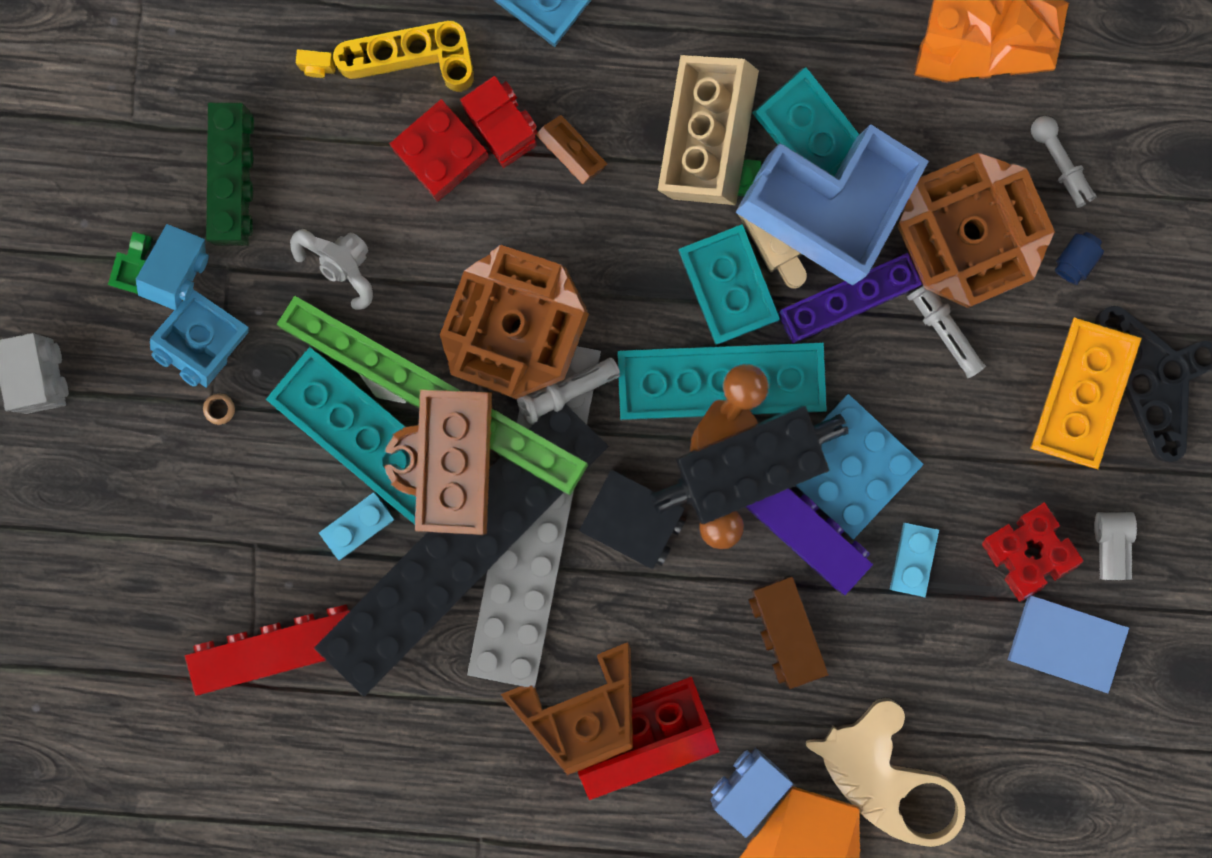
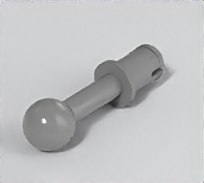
[1031,116,1097,208]

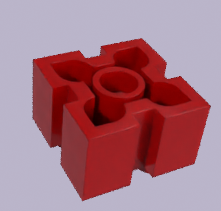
[460,76,538,169]
[982,502,1083,602]

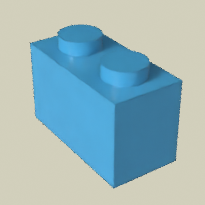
[136,224,209,311]

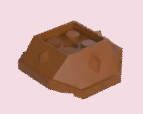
[897,153,1055,308]
[440,245,589,399]

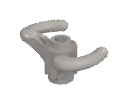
[290,229,373,310]

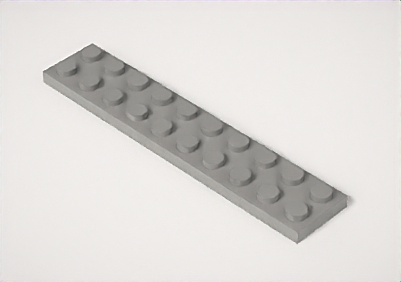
[467,346,601,688]

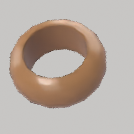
[203,393,235,425]

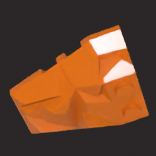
[914,0,1069,83]

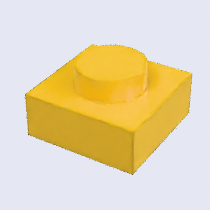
[296,49,335,78]

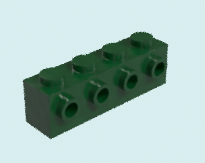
[206,103,254,246]

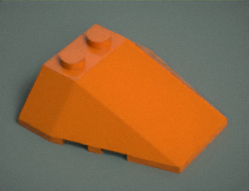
[740,786,860,858]

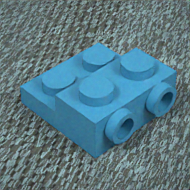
[150,289,249,388]

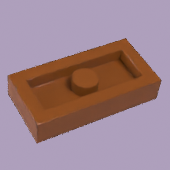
[536,115,607,184]

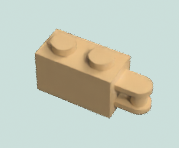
[738,214,807,289]

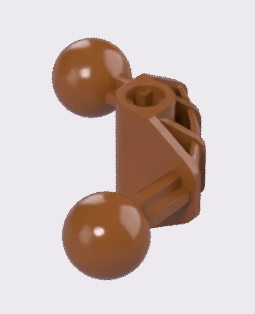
[690,364,769,549]

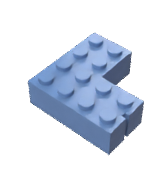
[735,124,929,286]

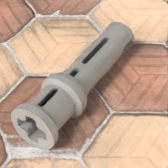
[906,285,986,378]
[517,358,620,424]

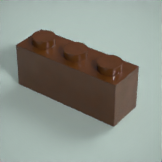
[748,576,829,689]

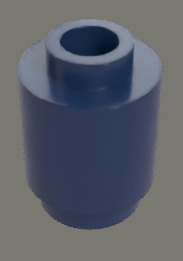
[1054,232,1104,285]

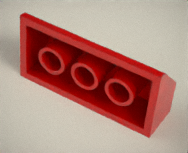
[577,677,720,800]

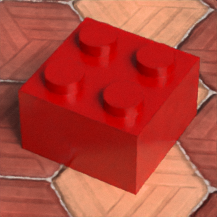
[389,99,489,202]

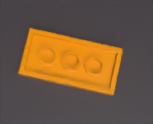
[1030,318,1142,470]

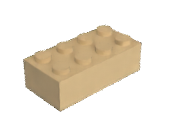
[658,55,759,205]

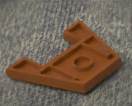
[501,642,633,775]

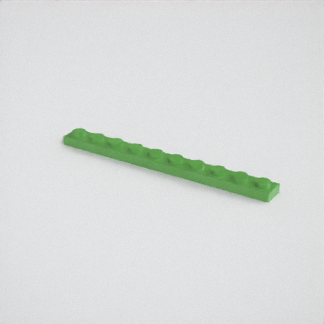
[276,296,588,495]

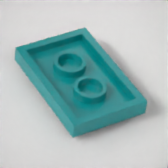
[752,67,859,177]
[678,224,780,346]

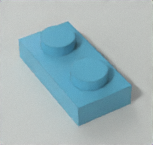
[319,492,396,561]
[890,523,939,597]

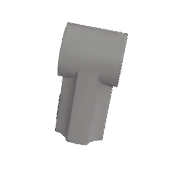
[1094,512,1137,580]

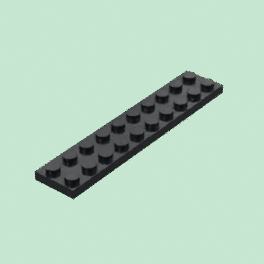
[314,404,609,697]

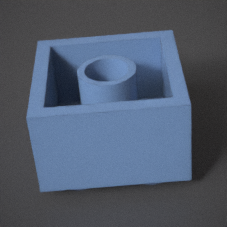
[710,747,793,838]

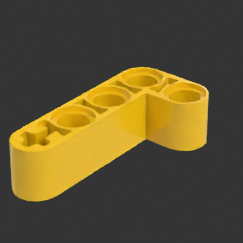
[333,21,474,92]

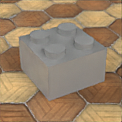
[0,333,68,414]

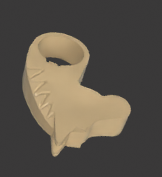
[806,698,965,847]

